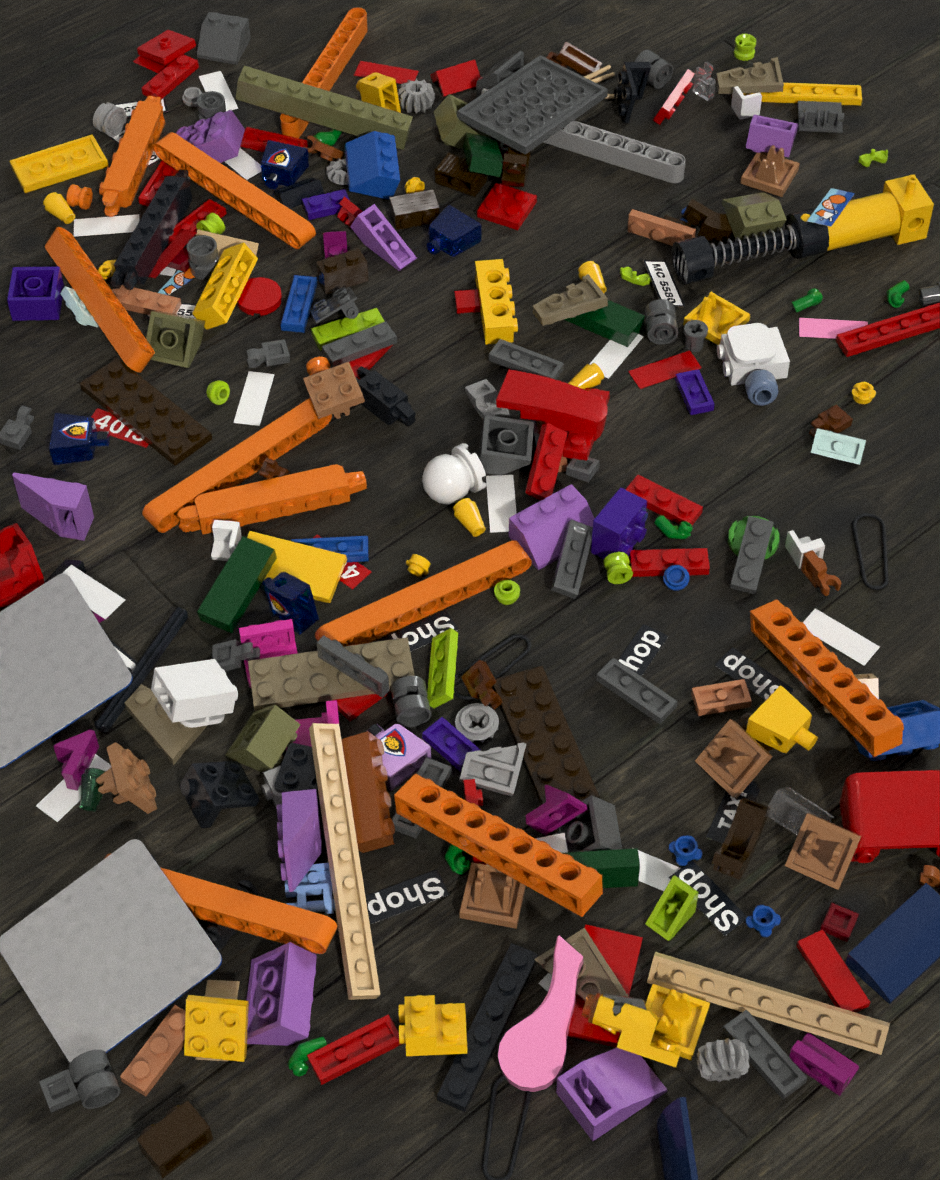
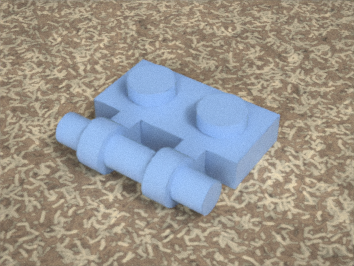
[285,863,335,914]

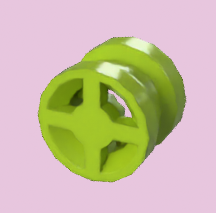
[734,34,756,61]
[196,213,225,234]
[604,552,633,584]

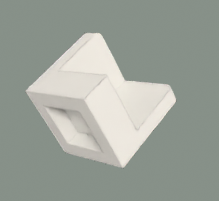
[731,86,762,120]
[211,520,242,561]
[785,530,825,569]

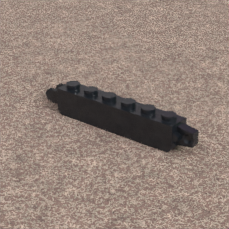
[111,170,192,290]

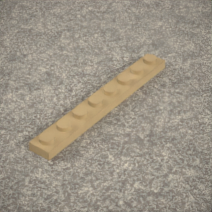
[647,952,890,1055]

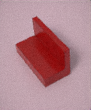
[430,59,480,97]

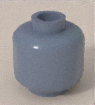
[745,370,779,406]

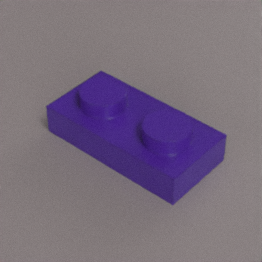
[302,189,350,220]
[675,369,714,415]
[422,717,480,772]

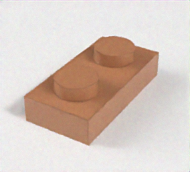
[691,679,752,716]

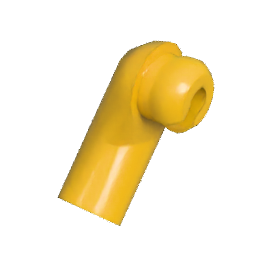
[98,260,116,279]

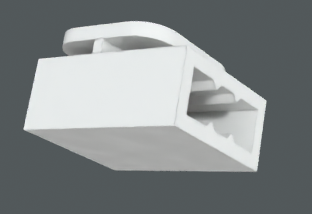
[717,323,790,386]
[151,659,238,728]

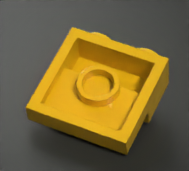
[399,995,467,1056]

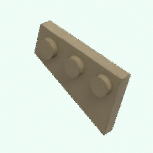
[716,57,784,94]
[533,274,608,326]
[125,684,207,765]
[534,928,629,1010]

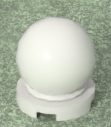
[422,443,487,505]

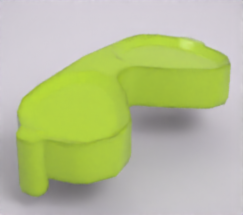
[858,149,888,167]
[620,267,650,286]

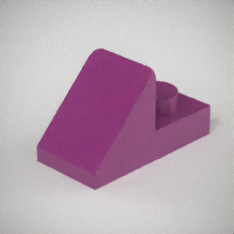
[323,231,347,259]
[54,730,99,791]
[525,785,587,836]

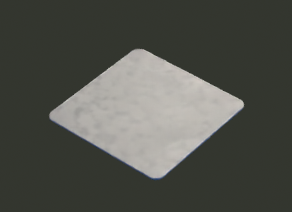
[0,574,133,769]
[0,839,222,1062]

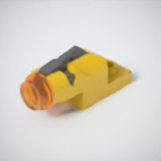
[581,993,681,1067]

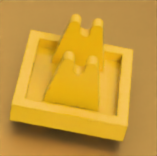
[683,291,750,345]
[645,984,710,1061]
[184,995,249,1062]

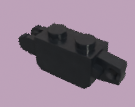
[356,366,416,427]

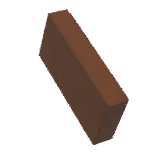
[556,42,602,80]

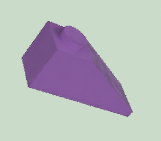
[350,204,417,271]

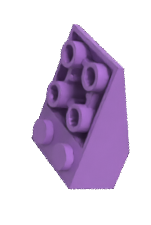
[176,110,245,163]
[746,115,799,157]
[12,472,94,541]
[277,789,322,892]
[556,1048,667,1141]

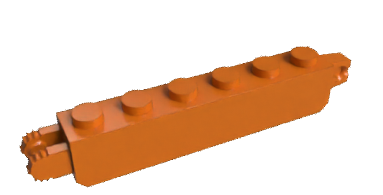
[99,96,165,217]
[177,464,367,535]

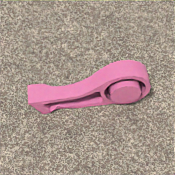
[498,936,583,1092]

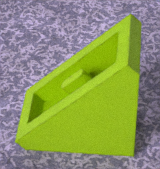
[645,875,699,941]

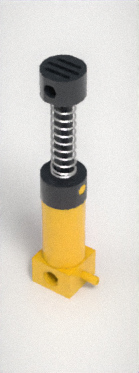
[672,174,934,285]

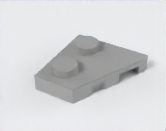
[459,743,526,796]

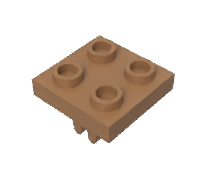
[741,145,800,197]
[303,362,365,419]
[695,719,773,798]
[96,742,157,814]
[785,813,862,890]
[460,862,526,929]

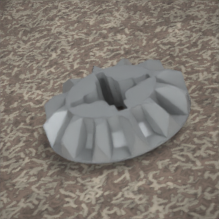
[327,158,348,185]
[455,703,499,743]

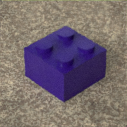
[7,267,64,321]
[591,487,648,559]

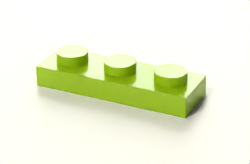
[311,308,385,351]
[427,628,458,708]

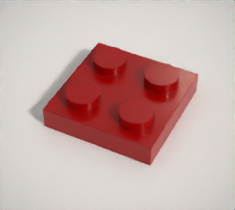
[477,183,537,230]

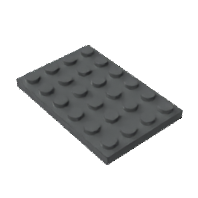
[457,55,608,154]

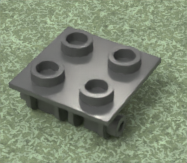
[798,101,844,133]
[310,286,359,323]

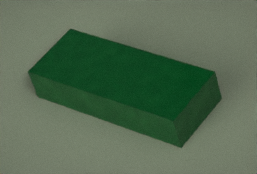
[463,132,503,177]
[564,300,645,347]
[197,536,277,633]
[535,848,640,892]

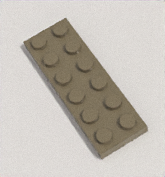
[248,637,415,711]

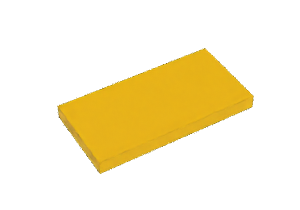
[10,134,109,193]
[247,531,347,603]

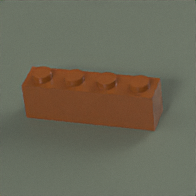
[342,731,395,853]

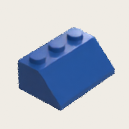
[345,131,400,200]
[852,700,940,761]

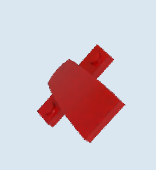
[496,369,610,461]

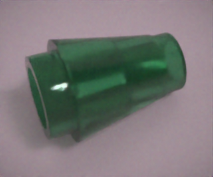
[80,768,106,812]

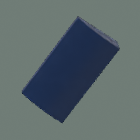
[845,883,940,1004]
[657,1097,698,1180]

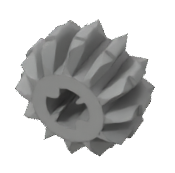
[398,78,435,114]
[697,1038,750,1082]

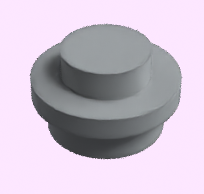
[182,87,202,107]

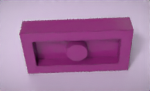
[789,1033,859,1096]

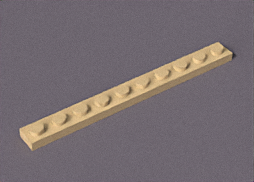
[309,723,380,1000]

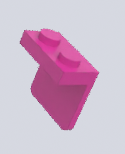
[239,619,297,688]

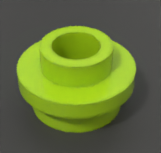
[207,380,230,405]
[494,580,520,605]

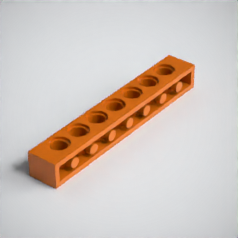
[750,599,904,757]
[394,773,603,917]

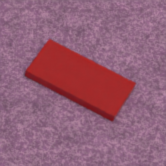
[568,924,643,1048]

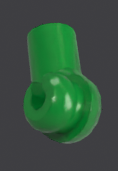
[314,129,342,146]
[887,280,910,308]
[792,288,823,313]
[654,515,693,539]
[445,844,470,874]
[288,1036,327,1077]

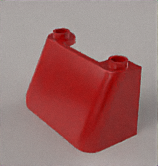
[0,523,44,608]
[839,770,940,863]

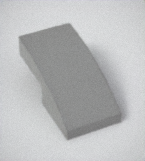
[465,379,510,420]

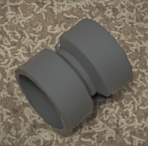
[635,49,674,89]
[197,91,226,120]
[187,235,219,280]
[645,299,678,345]
[391,676,431,727]
[68,1049,121,1109]

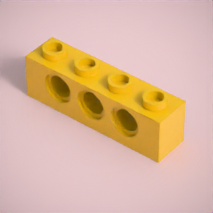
[192,242,258,330]
[475,259,518,345]

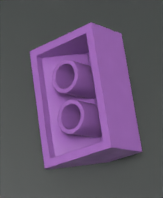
[509,484,594,570]
[246,942,317,1046]

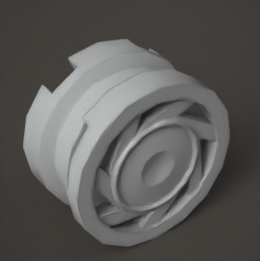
[93,102,127,137]

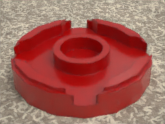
[237,277,282,316]

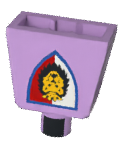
[367,724,431,791]

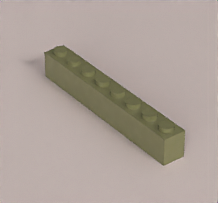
[236,66,413,150]

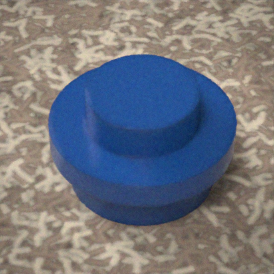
[663,565,689,591]

